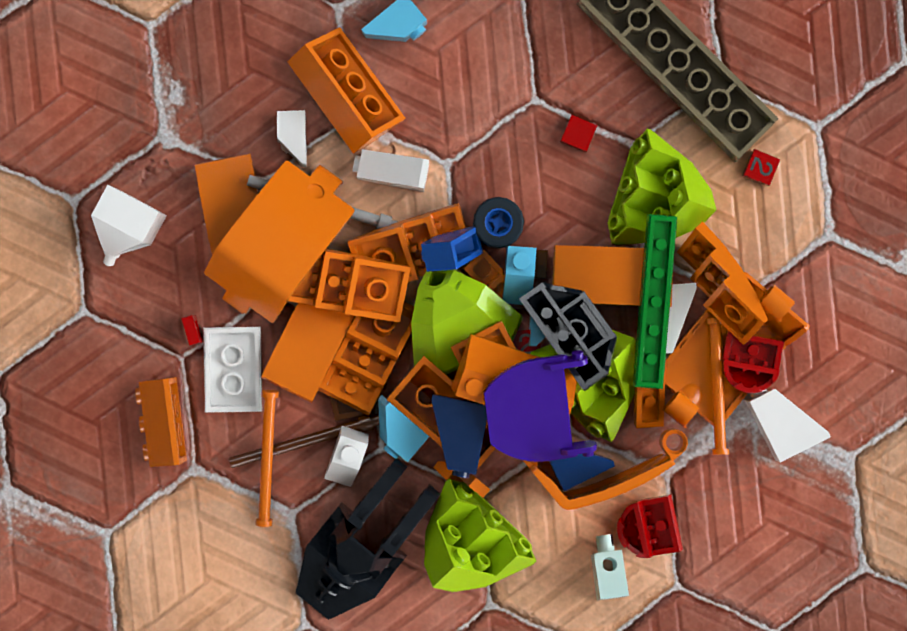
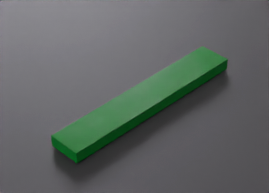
[633,214,677,389]

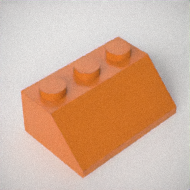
[135,377,187,467]

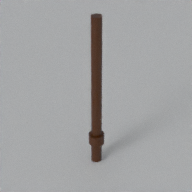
[229,414,379,468]

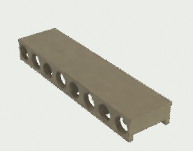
[576,0,779,162]

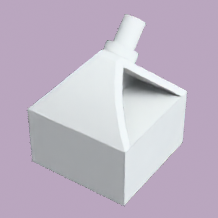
[91,185,167,266]

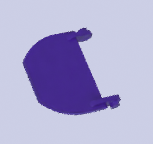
[484,350,597,462]

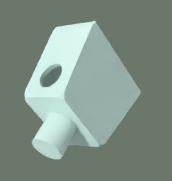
[591,534,629,600]

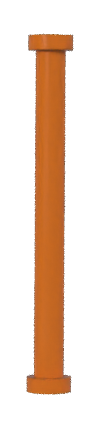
[707,318,729,455]
[255,390,279,527]

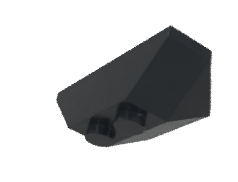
[519,282,617,391]

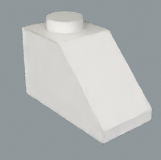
[324,426,369,487]

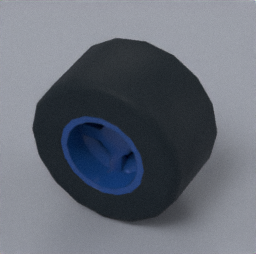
[473,197,524,249]

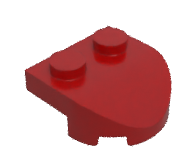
[722,331,784,393]
[617,494,683,558]

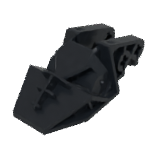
[296,459,440,620]

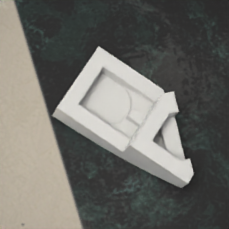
[277,110,307,167]

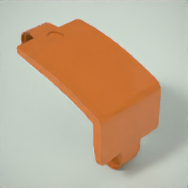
[204,161,355,323]
[663,272,810,428]
[523,428,688,510]

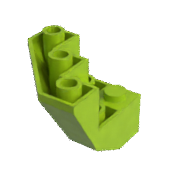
[607,129,716,245]
[411,270,523,375]
[530,330,636,442]
[424,479,536,592]

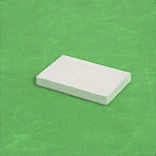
[203,327,262,412]

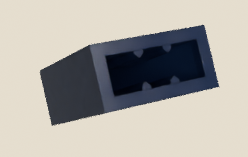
[431,394,487,478]

